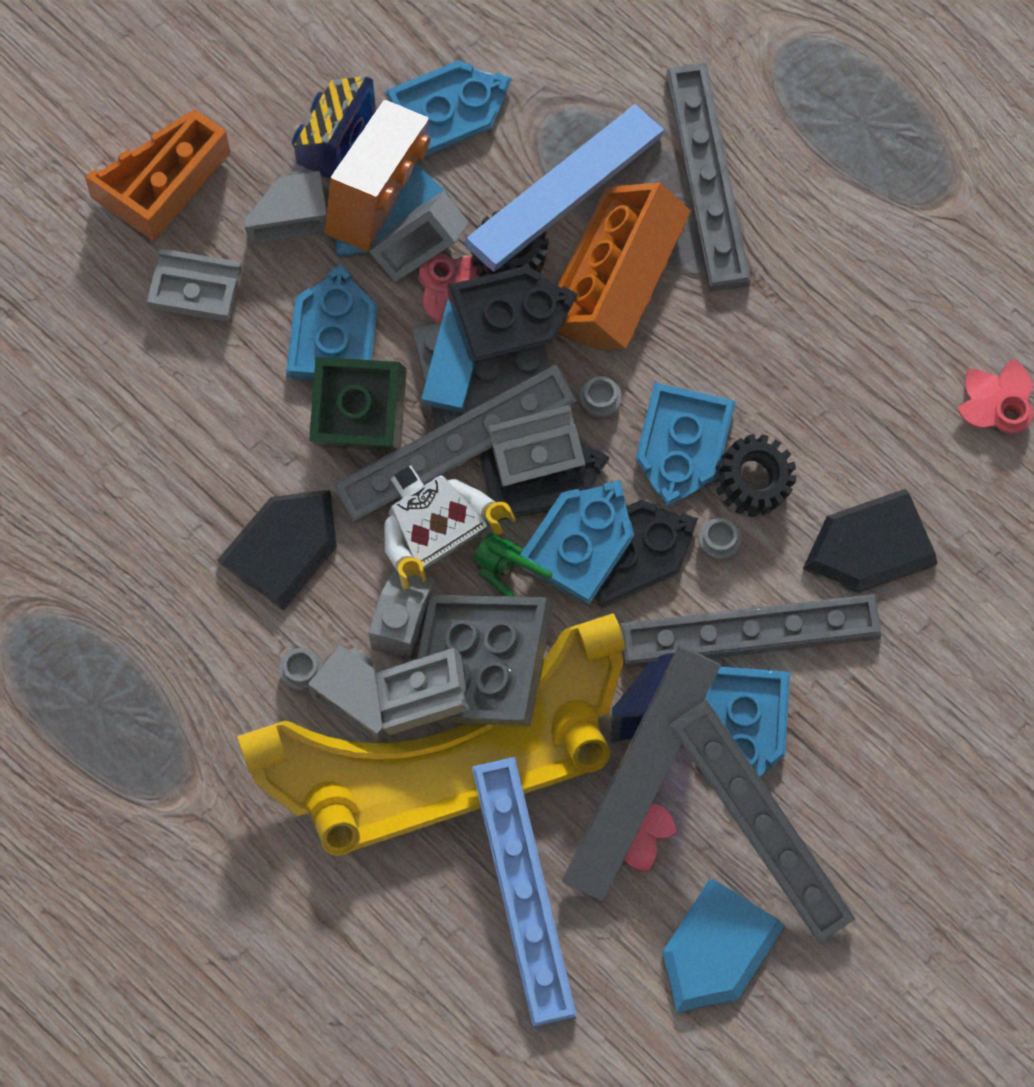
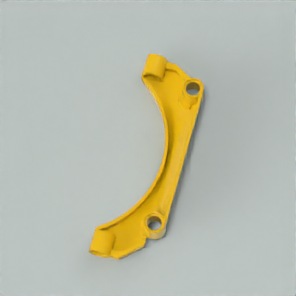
[237,613,625,856]

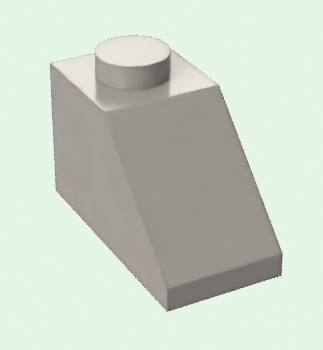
[244,170,327,245]
[369,190,469,282]
[369,569,436,660]
[308,645,384,743]

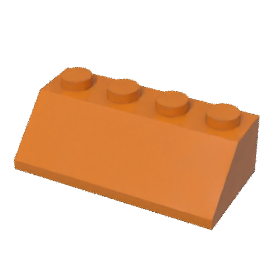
[558,182,691,350]

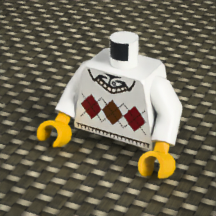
[384,466,516,589]

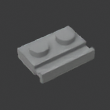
[147,248,242,323]
[487,405,585,486]
[375,648,469,735]

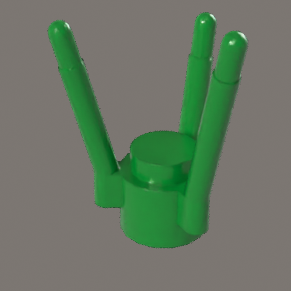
[473,533,552,597]

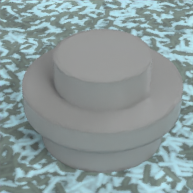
[580,376,622,417]
[699,518,742,560]
[279,648,322,691]

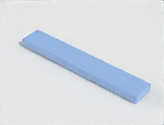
[464,104,664,272]
[472,757,577,1027]

